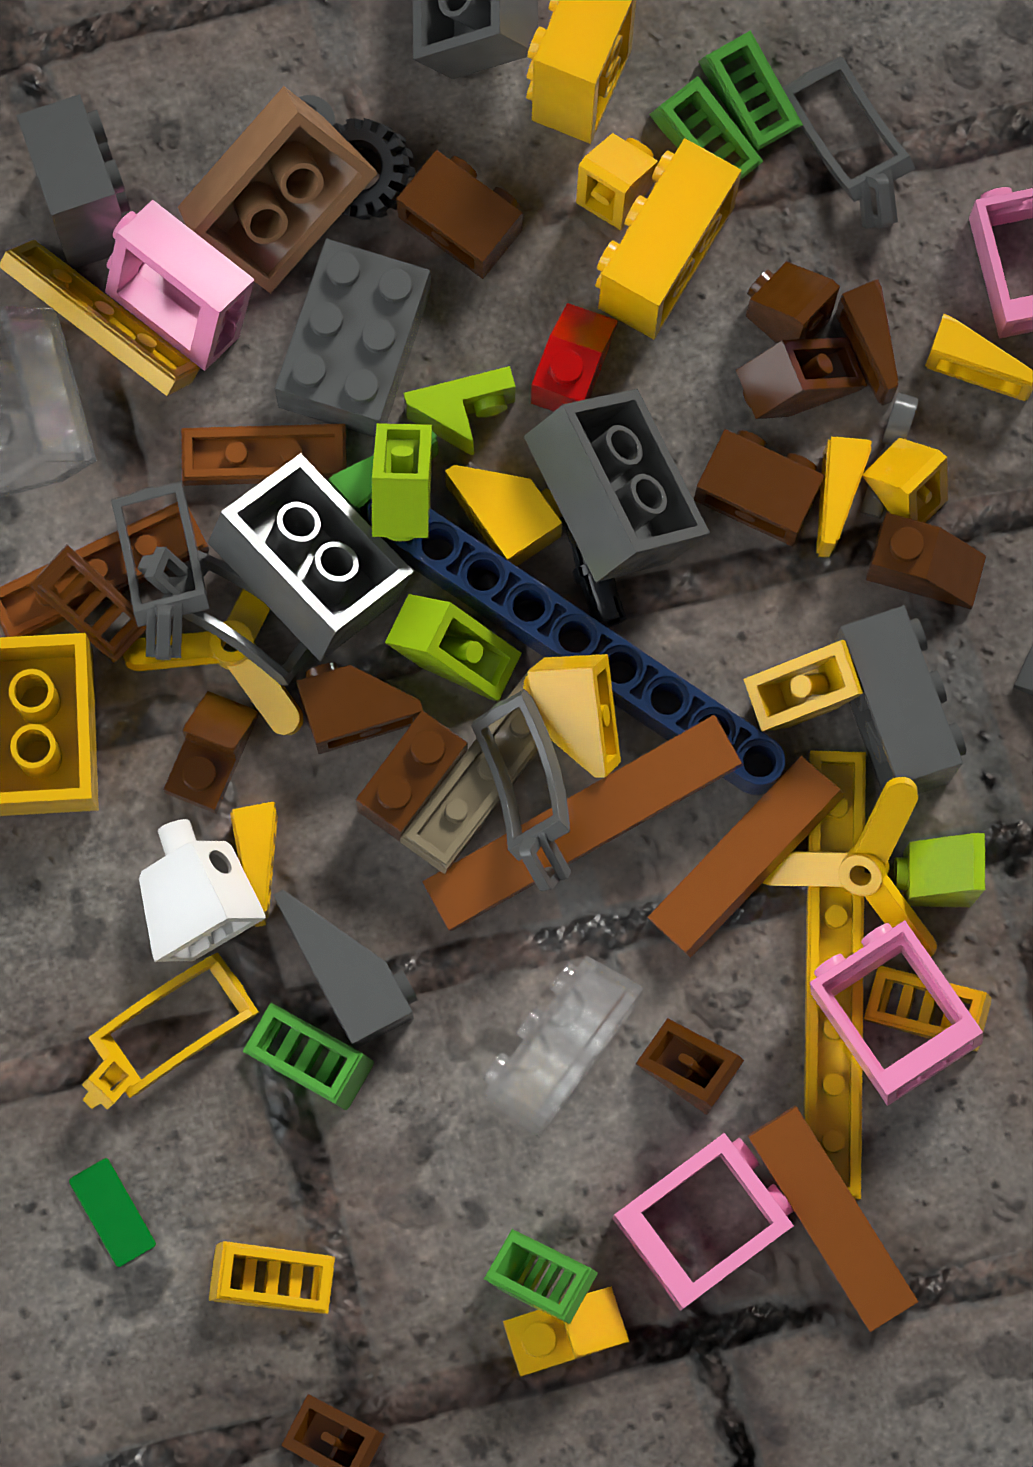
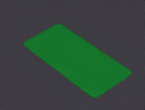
[69,1158,156,1267]

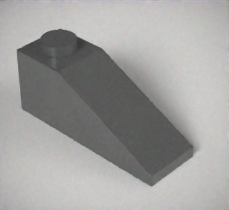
[273,890,418,1049]

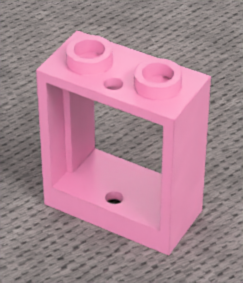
[969,186,1033,339]
[105,200,255,371]
[810,920,983,1106]
[612,1133,794,1311]

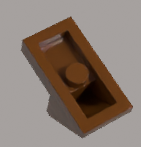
[163,691,259,814]

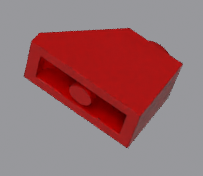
[531,303,618,412]

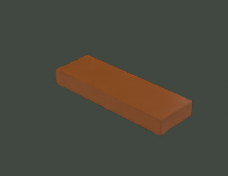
[181,424,347,486]

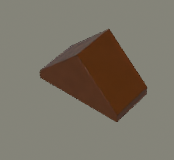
[636,1018,744,1115]
[281,1394,387,1467]

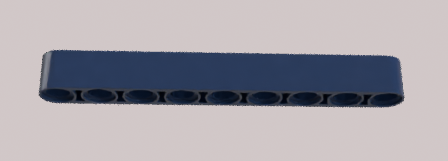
[368,499,785,795]

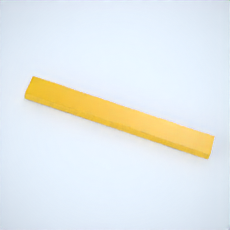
[804,751,866,1200]

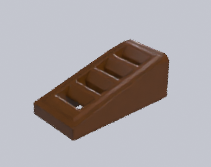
[835,279,898,406]
[29,544,147,663]

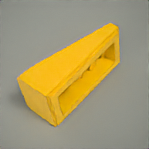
[925,314,1033,401]
[816,436,872,558]
[230,802,278,927]
[864,966,991,1052]
[209,1241,335,1314]

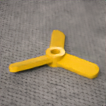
[123,588,303,735]
[763,777,937,957]

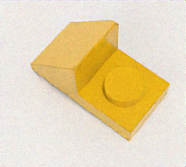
[503,1286,629,1377]

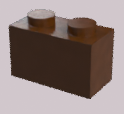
[397,150,523,279]
[694,429,825,547]
[355,710,468,842]

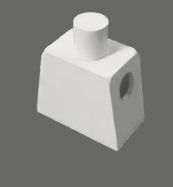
[139,819,266,962]

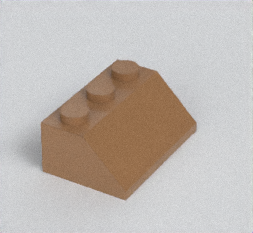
[178,86,377,294]

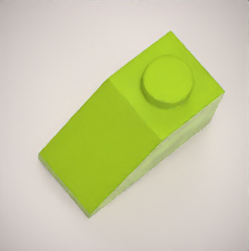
[372,423,432,541]
[385,594,522,701]
[894,833,985,907]

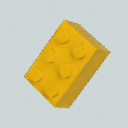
[526,0,636,144]
[595,138,742,340]
[0,633,99,816]

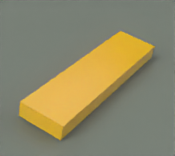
[0,240,200,396]

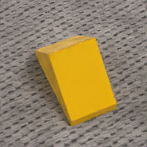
[862,438,948,523]

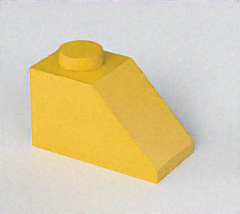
[576,133,658,231]
[445,465,563,566]
[743,640,863,732]
[523,654,621,778]

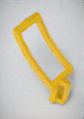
[82,952,259,1110]

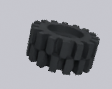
[332,118,415,220]

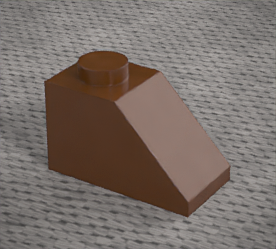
[746,261,840,343]
[736,337,867,419]
[866,512,986,609]
[297,662,423,754]

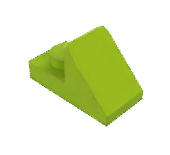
[404,366,516,455]

